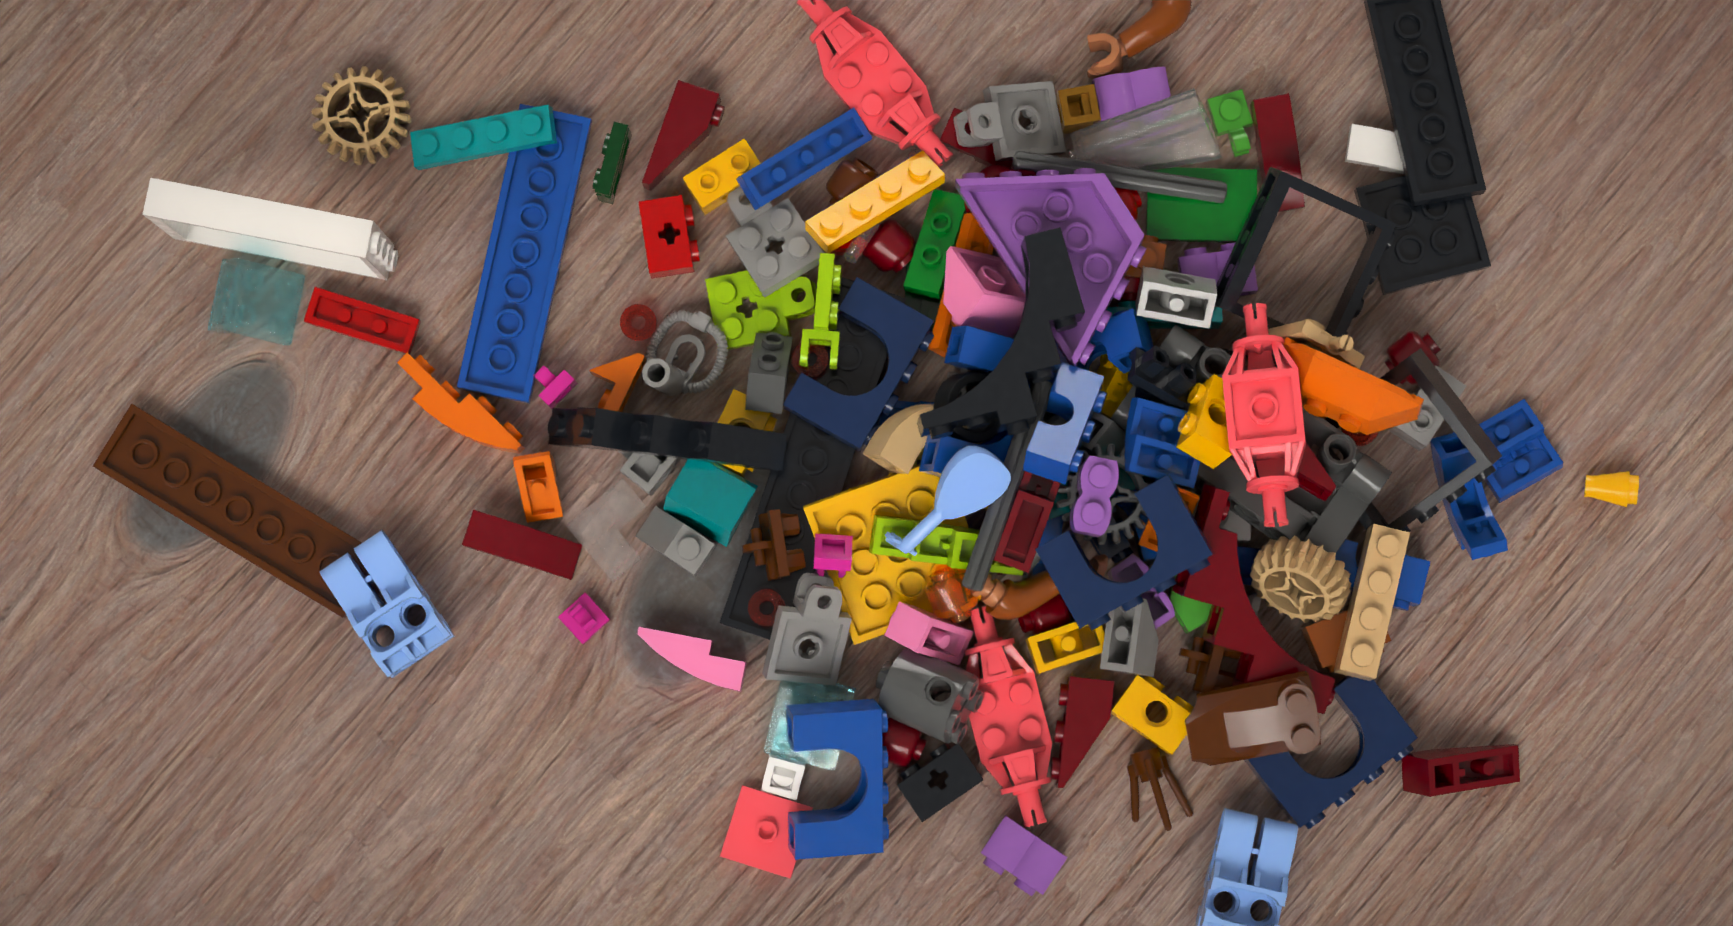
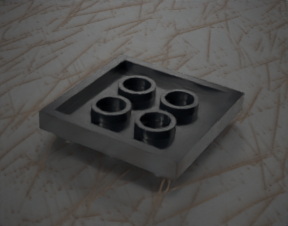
[1354,176,1491,295]

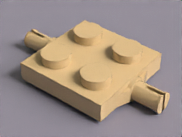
[1268,319,1365,369]

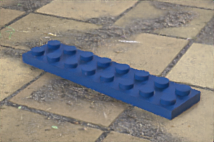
[457,104,592,404]

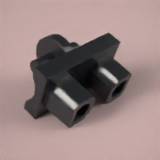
[1128,345,1196,409]

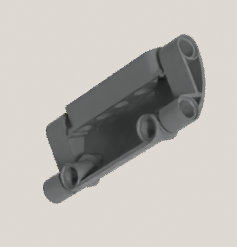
[1111,324,1392,553]

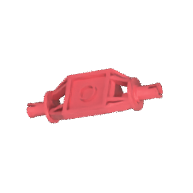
[797,0,954,168]
[1222,303,1306,527]
[964,606,1052,828]

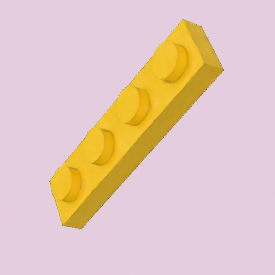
[805,150,945,253]

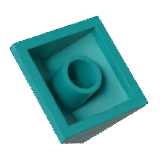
[663,460,758,547]

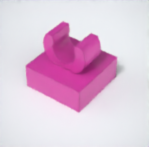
[534,366,578,409]
[813,533,853,578]
[558,593,610,645]

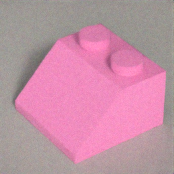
[943,246,1025,338]

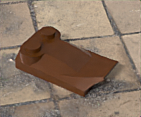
[1185,671,1321,766]

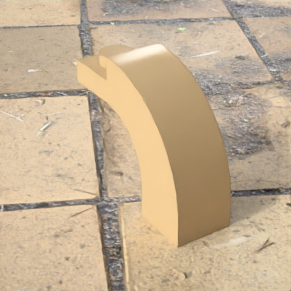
[863,404,984,474]

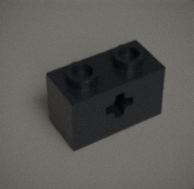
[897,743,983,822]

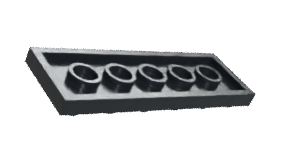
[1364,0,1486,207]

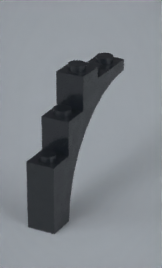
[917,227,1085,439]
[548,407,787,471]

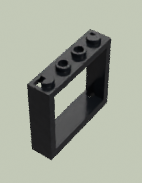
[1215,167,1397,337]
[1324,348,1502,532]

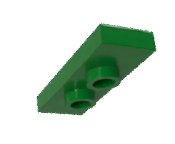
[903,189,967,299]

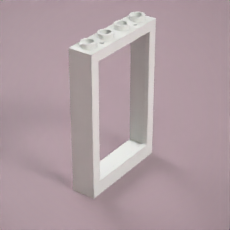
[143,178,398,280]

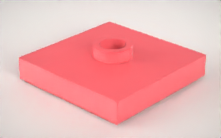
[720,785,813,879]

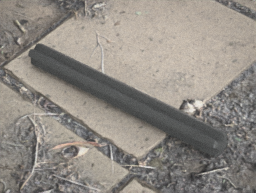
[1012,151,1227,203]
[962,381,1053,591]

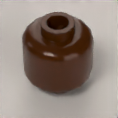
[826,157,879,205]

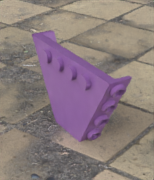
[955,168,1147,367]

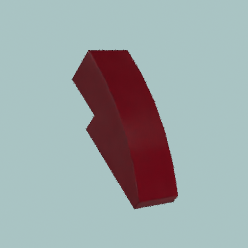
[1250,93,1305,212]
[993,471,1061,573]
[462,510,583,580]

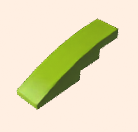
[869,515,1023,576]

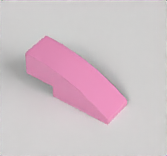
[638,627,747,692]

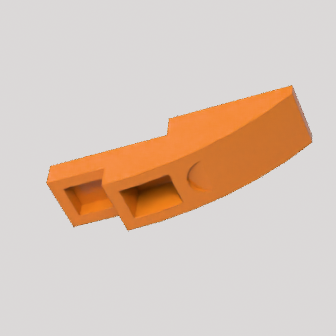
[397,352,525,454]

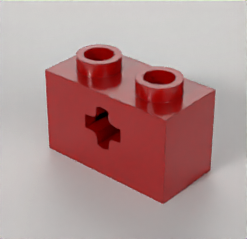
[639,195,700,279]

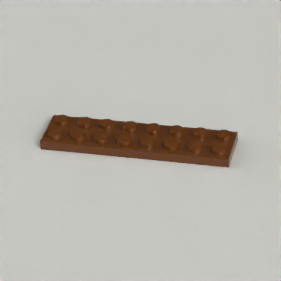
[93,404,370,618]

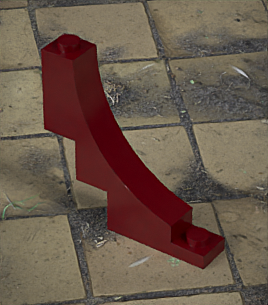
[1172,484,1335,714]

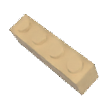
[1334,524,1410,681]

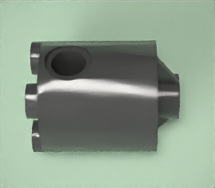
[876,647,984,745]

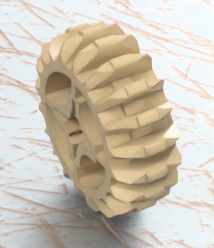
[312,66,411,165]
[1250,535,1351,623]

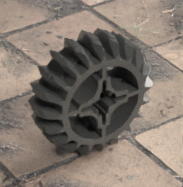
[1056,443,1155,545]

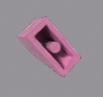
[885,601,974,665]

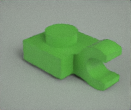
[1206,89,1253,157]

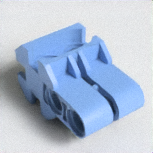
[320,530,455,678]
[1195,808,1298,926]

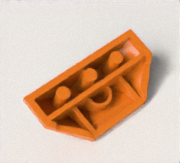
[1283,337,1424,435]

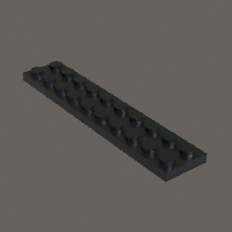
[720,277,906,640]

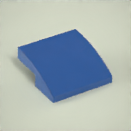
[1125,398,1200,489]
[1479,399,1563,503]

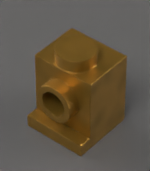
[1056,84,1101,134]

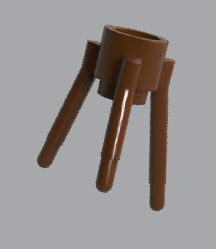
[1127,747,1193,831]

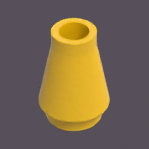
[1584,471,1639,508]

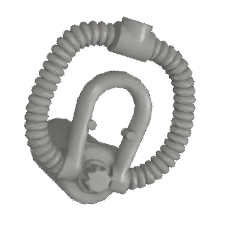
[642,310,728,396]

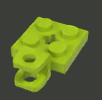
[800,253,842,369]
[705,270,817,350]

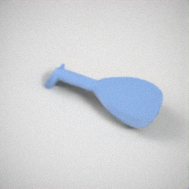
[884,446,1011,556]

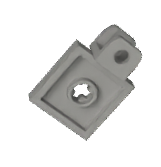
[953,81,1066,161]
[726,187,824,298]
[762,573,852,686]

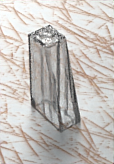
[1068,88,1222,171]

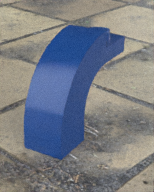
[1430,432,1508,560]

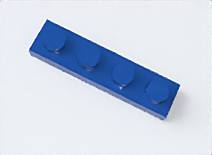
[736,108,873,210]

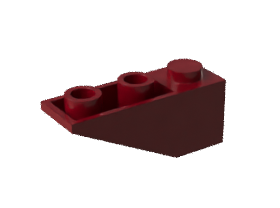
[1050,676,1114,788]

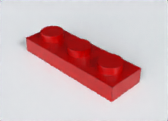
[304,287,421,354]

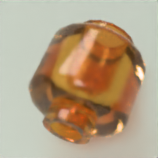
[925,566,979,623]

